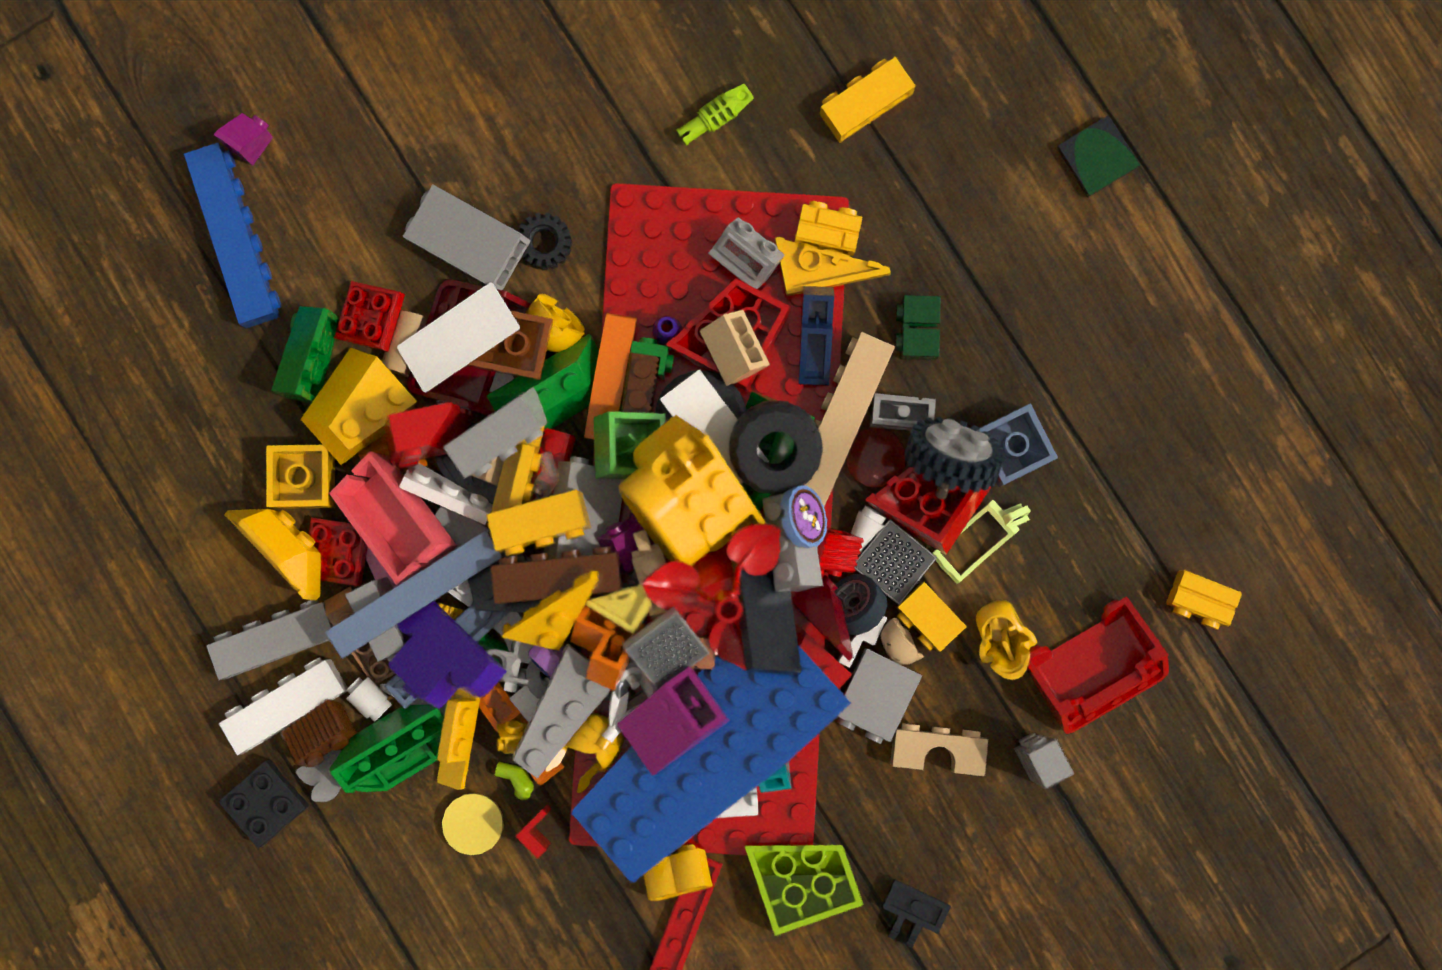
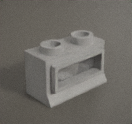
[708,217,785,289]

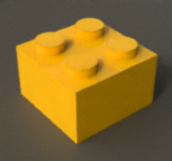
[266,445,335,509]

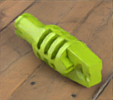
[676,84,754,146]

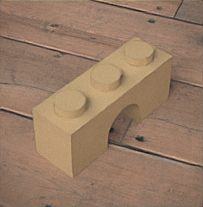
[890,723,988,776]

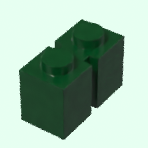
[895,295,941,360]

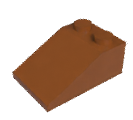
[466,311,553,380]

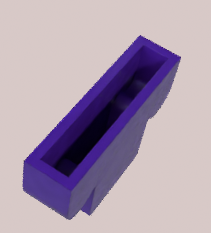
[389,601,507,709]

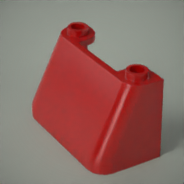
[1027,596,1169,734]

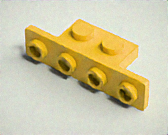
[488,418,547,529]
[437,688,480,790]

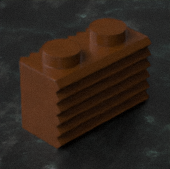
[621,353,660,413]
[280,699,356,768]

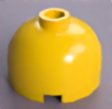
[526,294,585,352]

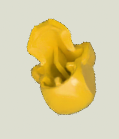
[976,600,1037,680]

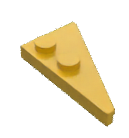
[502,570,598,651]

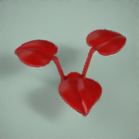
[642,523,780,670]

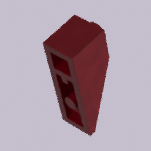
[790,575,853,661]

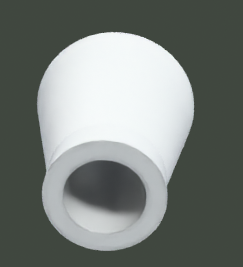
[851,505,886,553]

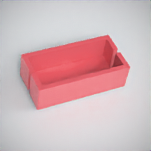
[329,452,457,585]

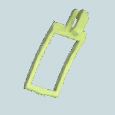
[932,500,1031,584]

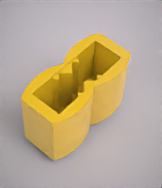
[643,845,712,901]

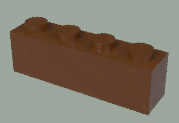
[491,546,623,604]

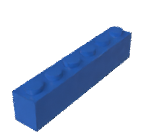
[184,143,281,328]

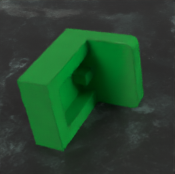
[630,337,674,380]

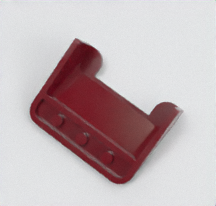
[407,280,531,417]

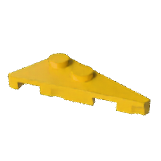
[775,237,891,296]

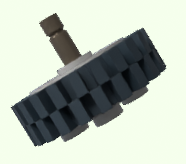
[904,417,1005,499]

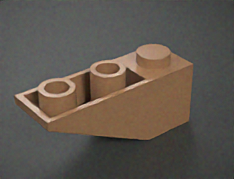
[324,586,395,684]

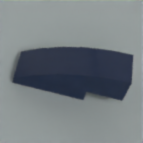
[799,286,834,385]

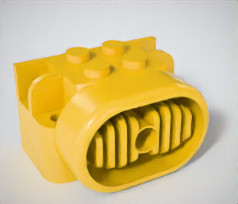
[619,415,766,566]

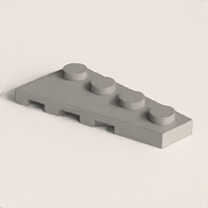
[512,643,610,778]

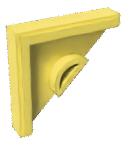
[585,585,653,634]

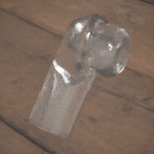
[533,452,560,498]

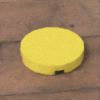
[442,793,504,855]

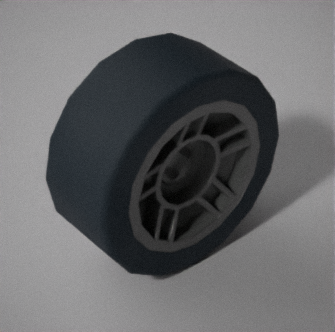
[834,574,887,635]

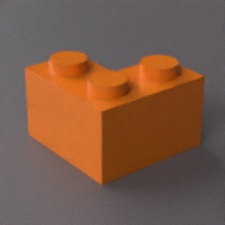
[571,599,646,691]

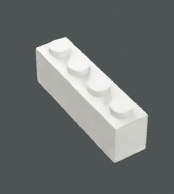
[219,657,348,755]

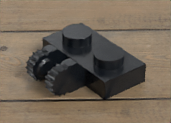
[882,878,951,948]

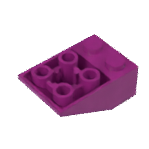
[617,666,730,776]

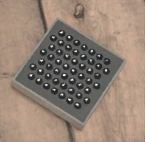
[854,520,937,605]
[622,607,710,689]

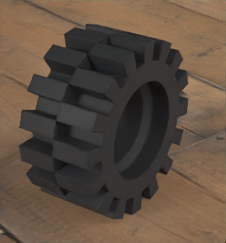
[519,212,572,270]

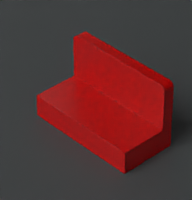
[516,804,551,859]

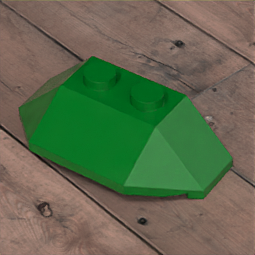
[486,334,599,434]
[329,704,445,793]

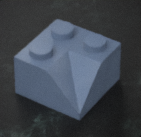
[978,403,1058,488]

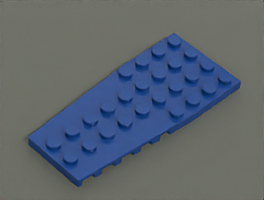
[572,645,852,882]

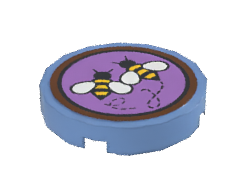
[780,485,827,548]

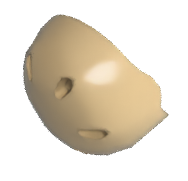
[881,618,924,665]

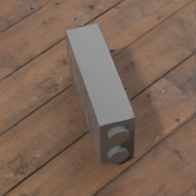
[403,184,531,290]
[543,457,625,559]

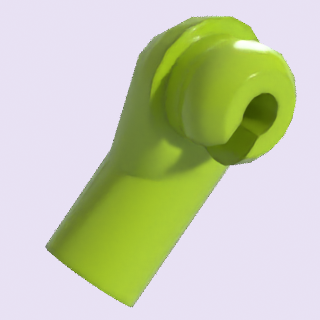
[495,761,533,800]

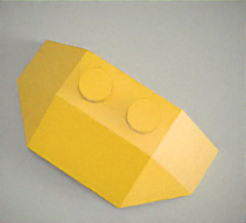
[224,509,321,601]

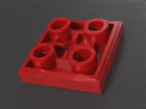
[334,281,405,352]
[308,518,368,587]

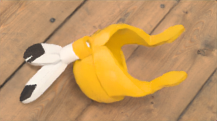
[546,681,642,793]

